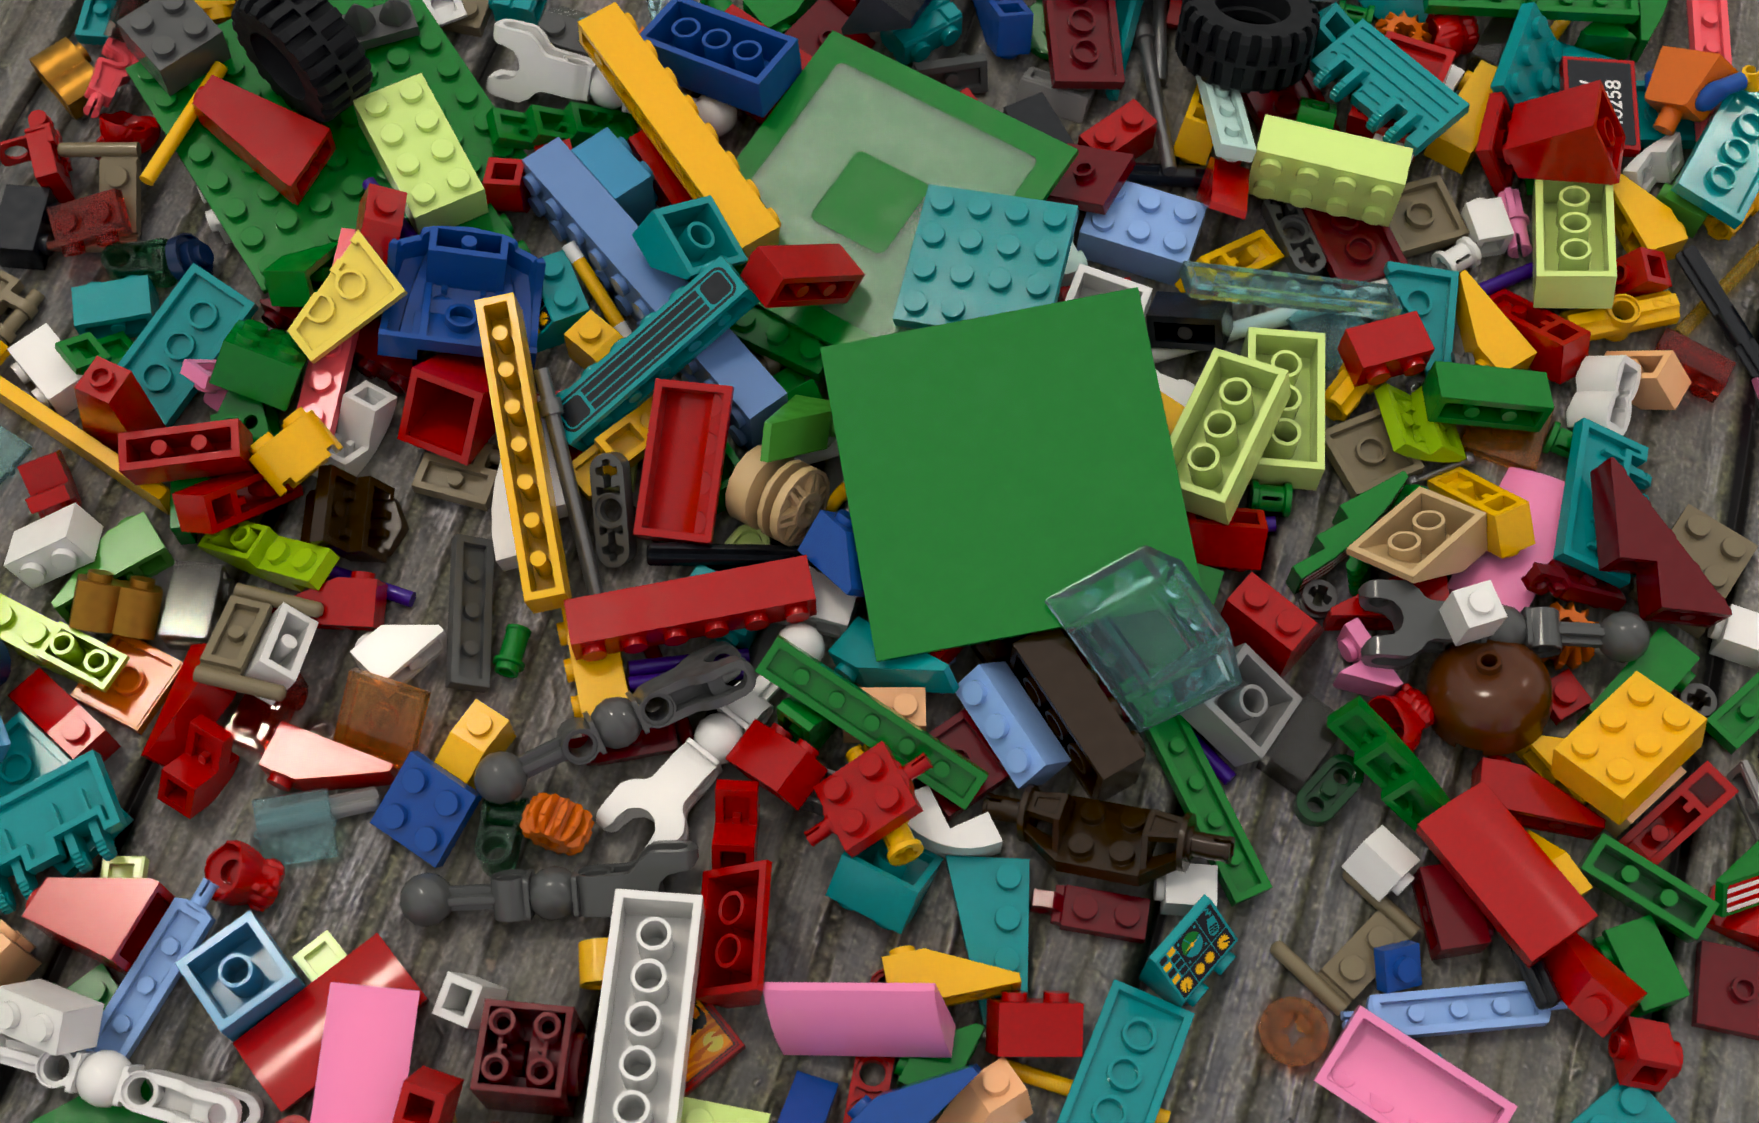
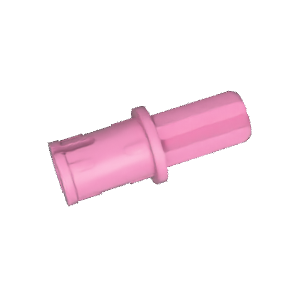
[1498,187,1532,258]

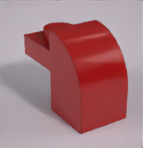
[482,155,531,213]
[17,450,82,518]
[157,714,240,819]
[712,779,760,869]

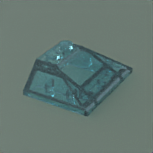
[1045,545,1242,733]

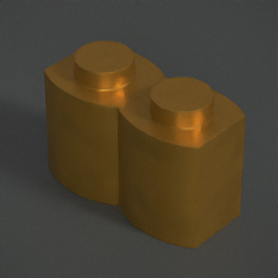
[29,37,94,120]
[69,569,163,640]

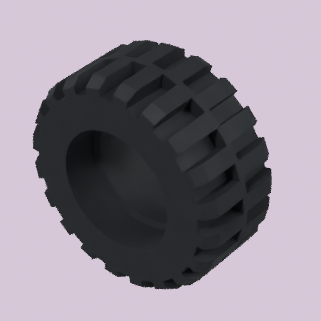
[231,0,373,123]
[1174,0,1320,94]

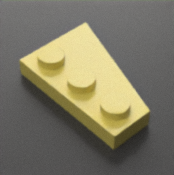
[287,230,408,364]

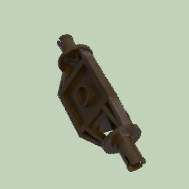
[982,784,1235,887]

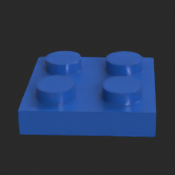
[370,751,482,868]

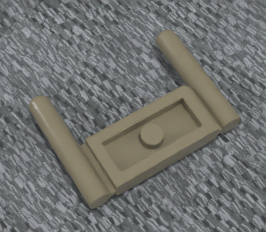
[57,142,141,253]
[193,583,324,702]
[1270,870,1421,1017]

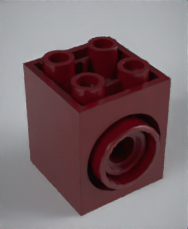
[470,999,589,1117]

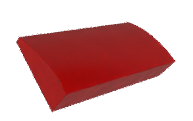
[633,378,734,544]
[1416,781,1598,968]
[233,933,429,1113]

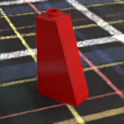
[192,75,336,206]
[74,356,166,454]

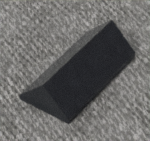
[841,0,932,35]

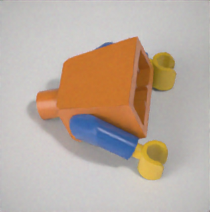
[1644,46,1759,136]

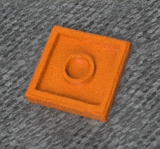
[70,634,183,735]

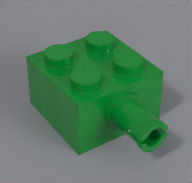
[209,319,309,411]

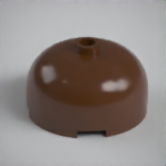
[1425,639,1553,756]

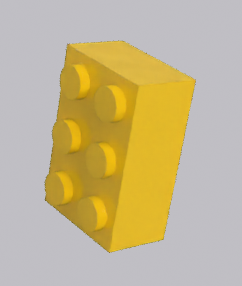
[1551,671,1707,825]

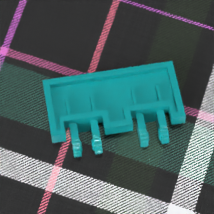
[1310,19,1470,156]
[1553,418,1652,588]
[0,749,128,915]

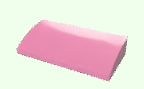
[1448,467,1565,612]
[310,982,420,1123]
[763,982,956,1058]
[1314,1005,1518,1123]

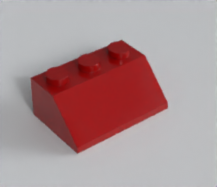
[695,860,772,1009]

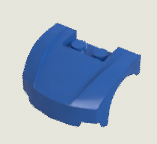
[377,226,546,374]

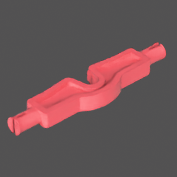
[83,8,138,118]

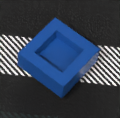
[1374,940,1422,994]

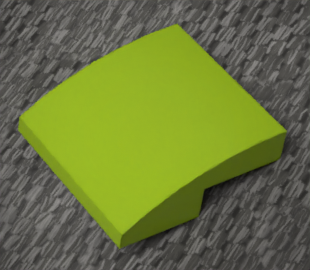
[1374,382,1467,463]

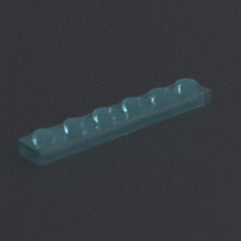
[1179,261,1402,319]

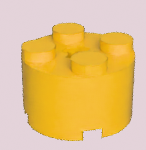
[249,407,344,497]

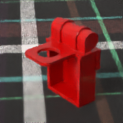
[0,110,75,204]

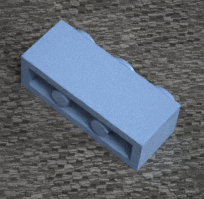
[955,661,1072,789]

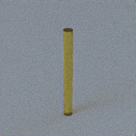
[1671,241,1759,342]

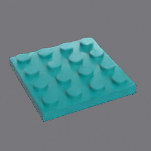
[892,184,1079,329]

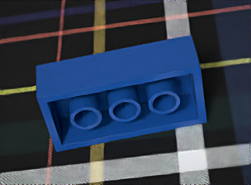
[640,0,802,118]

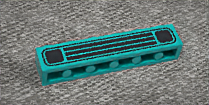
[556,255,760,452]

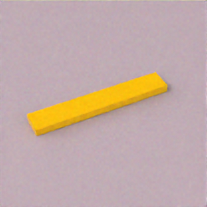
[0,376,170,516]

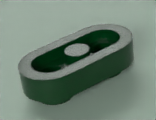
[1293,754,1364,827]

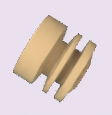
[725,444,830,546]

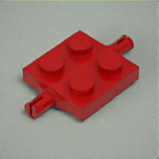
[804,741,933,858]

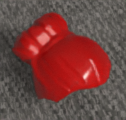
[1426,14,1479,60]
[94,110,161,161]
[1368,683,1435,752]
[204,840,285,912]

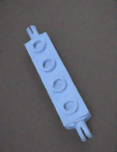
[84,877,220,1059]
[1340,981,1569,1038]

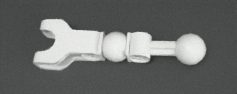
[486,19,737,137]
[596,622,825,847]
[0,1033,264,1123]

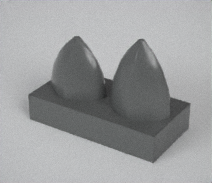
[342,0,420,50]
[914,52,988,94]

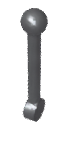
[1405,452,1476,485]

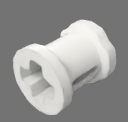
[1431,236,1482,272]

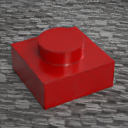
[1550,668,1593,726]

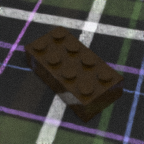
[1009,628,1146,801]

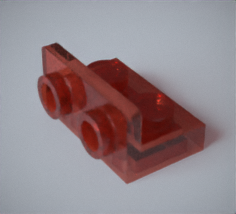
[46,188,133,257]
[1654,327,1736,403]
[226,673,309,754]

